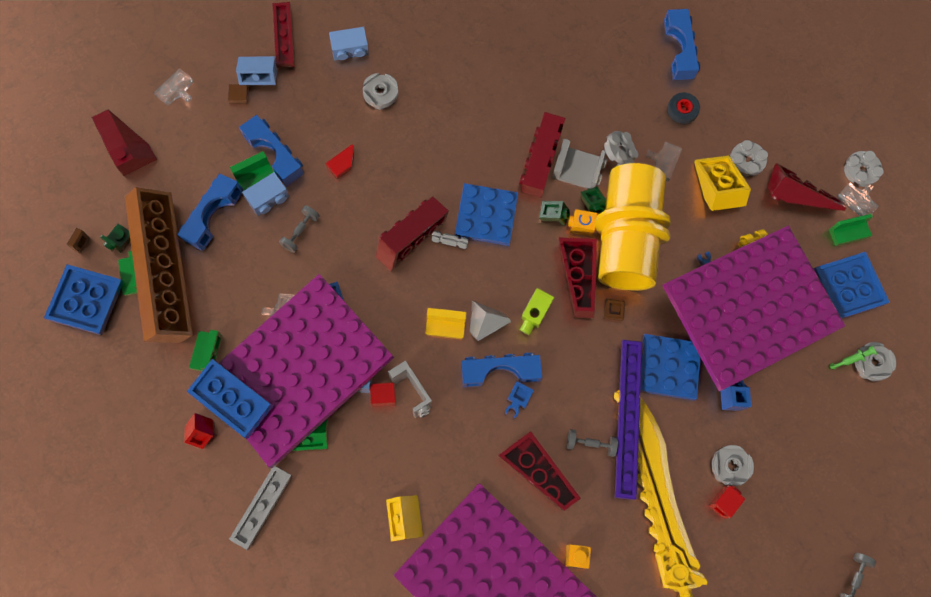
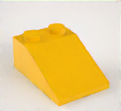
[694,155,751,211]

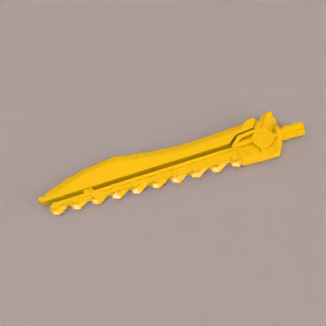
[614,390,707,597]

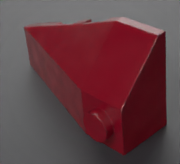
[91,109,157,176]
[767,163,846,211]

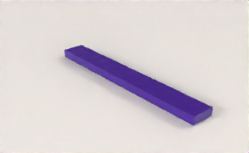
[615,340,642,500]

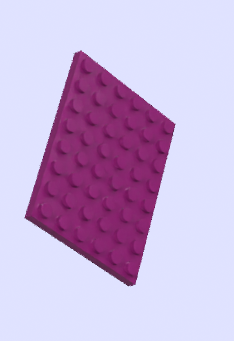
[662,225,845,391]
[219,274,394,468]
[393,483,597,597]

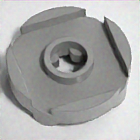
[363,73,398,110]
[604,131,639,166]
[730,140,768,177]
[844,151,884,187]
[855,342,896,381]
[712,445,754,486]

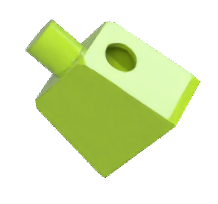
[519,288,554,335]

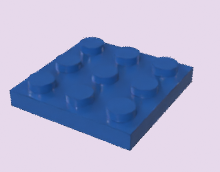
[455,183,518,246]
[814,252,890,319]
[44,264,124,335]
[640,334,700,401]

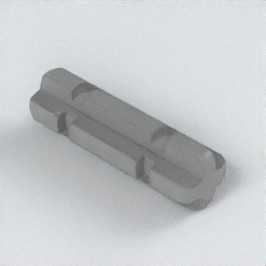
[432,231,468,249]

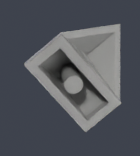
[470,300,511,341]

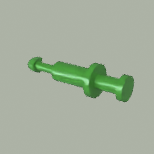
[829,346,877,369]

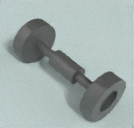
[279,205,320,253]
[566,429,618,457]
[839,553,876,597]

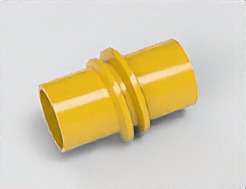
[594,163,671,291]

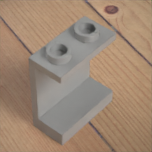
[552,139,607,189]
[388,361,432,418]

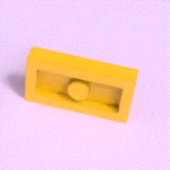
[425,308,466,339]
[386,495,423,541]

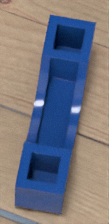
[664,9,700,80]
[239,115,304,187]
[177,173,244,251]
[461,353,542,387]
[721,380,752,411]

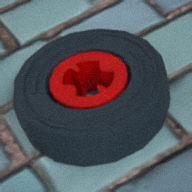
[667,92,700,124]

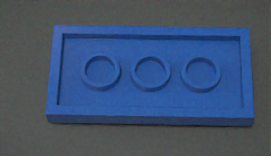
[187,359,273,439]

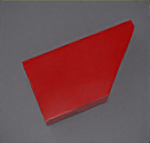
[325,144,354,179]

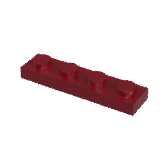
[272,2,295,68]

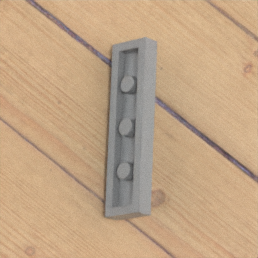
[229,466,292,550]

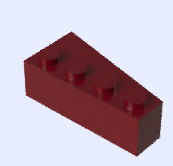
[519,112,566,198]
[375,197,449,272]
[559,237,597,318]
[498,431,581,511]

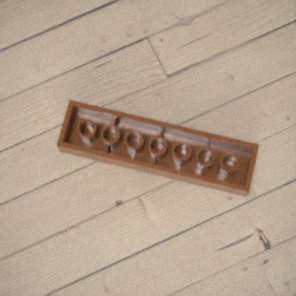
[125,187,192,343]

